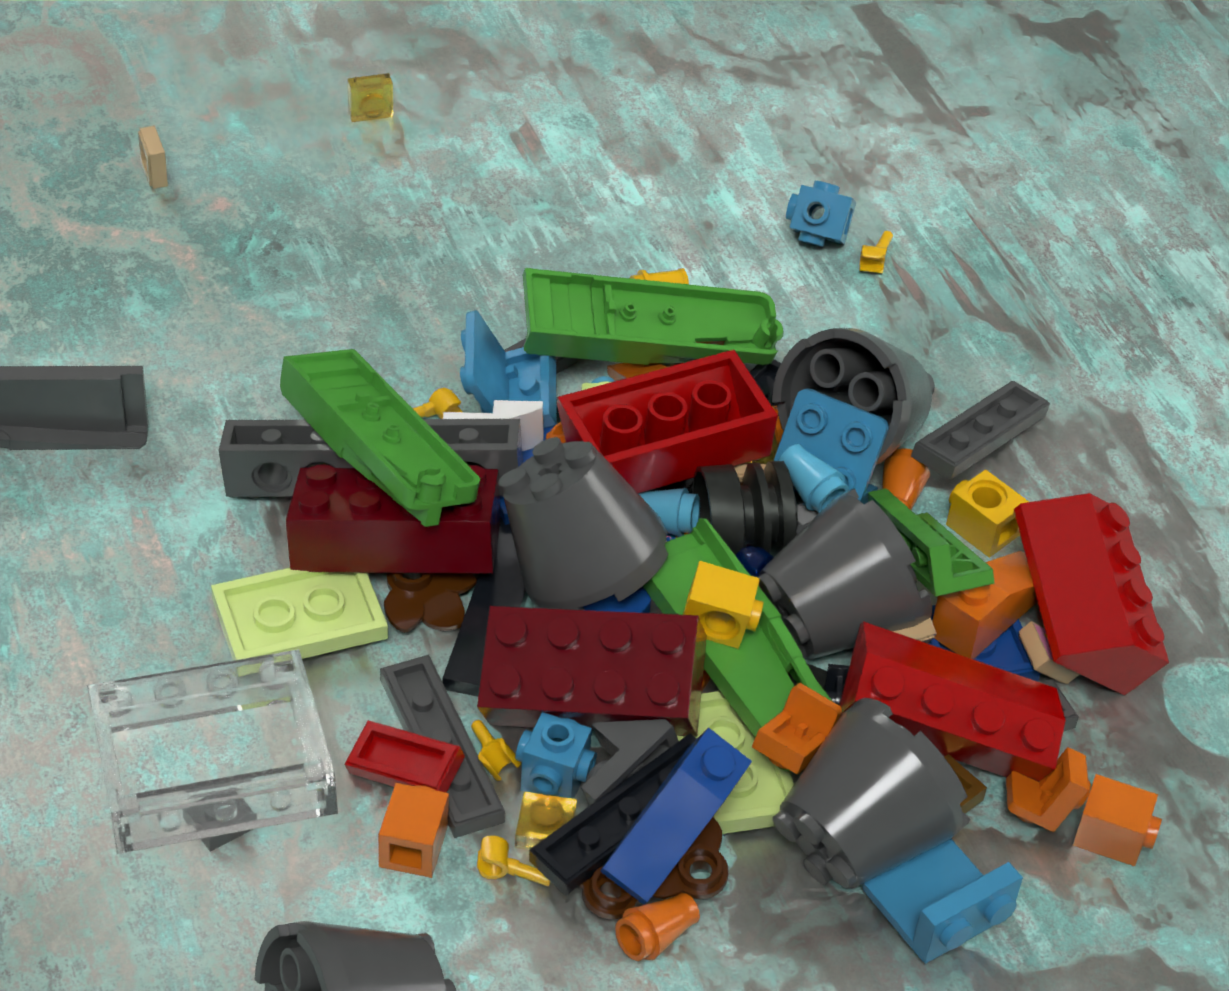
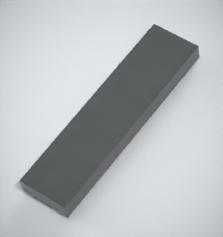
[911,381,1050,480]
[380,654,505,838]

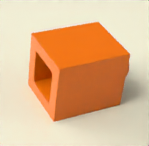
[1073,774,1162,866]
[378,783,449,878]

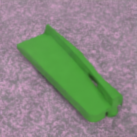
[522,268,784,365]
[280,349,480,527]
[643,518,832,771]

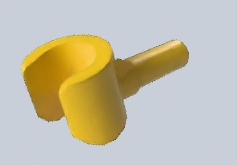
[859,231,893,274]
[413,387,463,419]
[471,720,521,781]
[477,836,550,887]

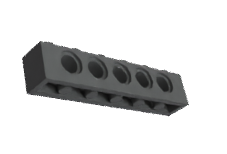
[218,419,523,498]

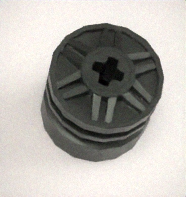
[692,461,798,566]

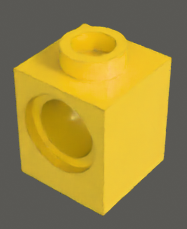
[946,469,1029,558]
[683,561,764,649]

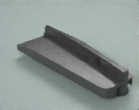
[0,366,149,450]

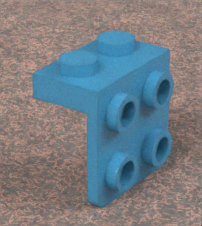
[460,310,557,428]
[774,388,889,504]
[862,839,1023,964]

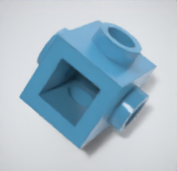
[786,180,856,247]
[515,712,597,807]

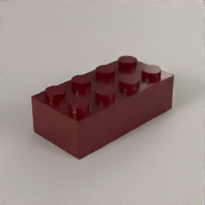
[286,464,501,573]
[477,606,707,737]

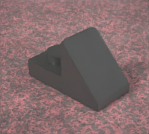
[581,719,679,805]

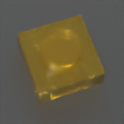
[347,73,393,122]
[515,792,577,850]

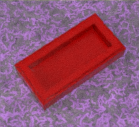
[344,720,465,793]

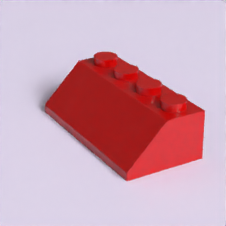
[557,349,778,493]
[1014,493,1169,696]
[840,621,1066,782]

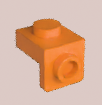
[752,683,842,774]
[1006,747,1091,832]

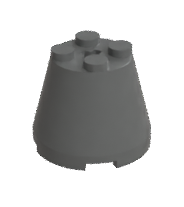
[772,328,935,465]
[498,437,668,610]
[757,489,932,660]
[773,698,971,889]
[254,921,456,991]

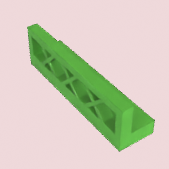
[868,488,995,597]

